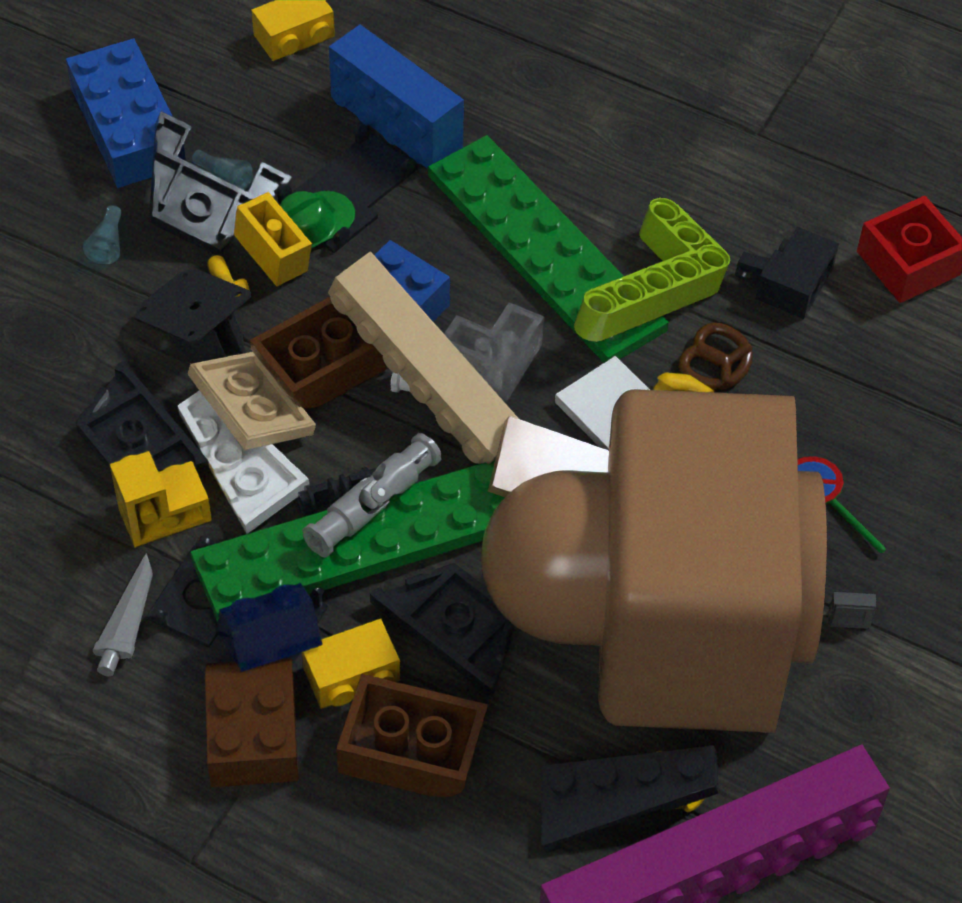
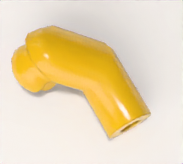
[653,372,714,392]

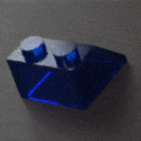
[218,583,323,672]

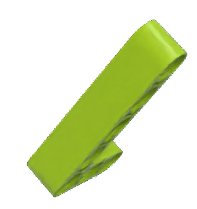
[574,198,730,342]

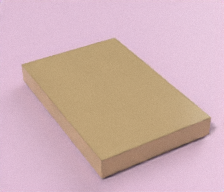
[188,352,316,450]

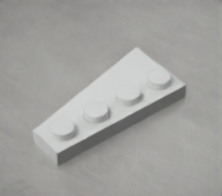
[178,390,310,534]

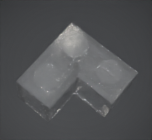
[444,302,544,400]

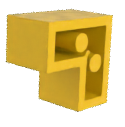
[110,451,212,547]

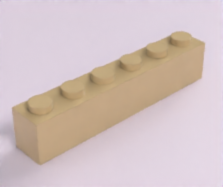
[328,251,519,464]

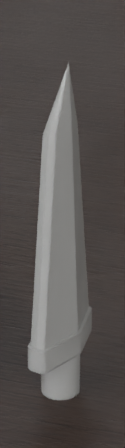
[93,553,153,676]

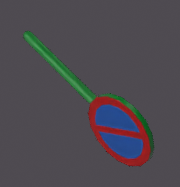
[797,456,886,553]

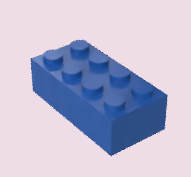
[329,24,464,169]
[66,38,186,188]

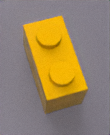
[251,0,335,61]
[234,192,312,287]
[301,619,400,709]

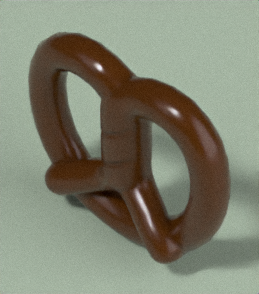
[678,322,753,390]

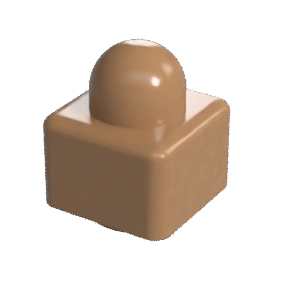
[481,389,827,733]

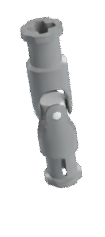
[303,433,441,557]

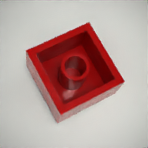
[857,195,962,303]

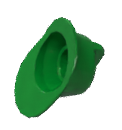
[280,191,355,249]

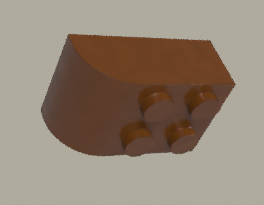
[249,296,388,409]
[205,657,299,788]
[336,674,488,797]

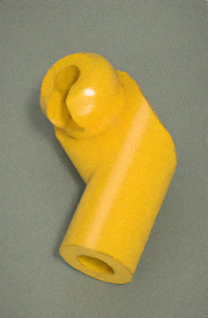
[207,255,249,297]

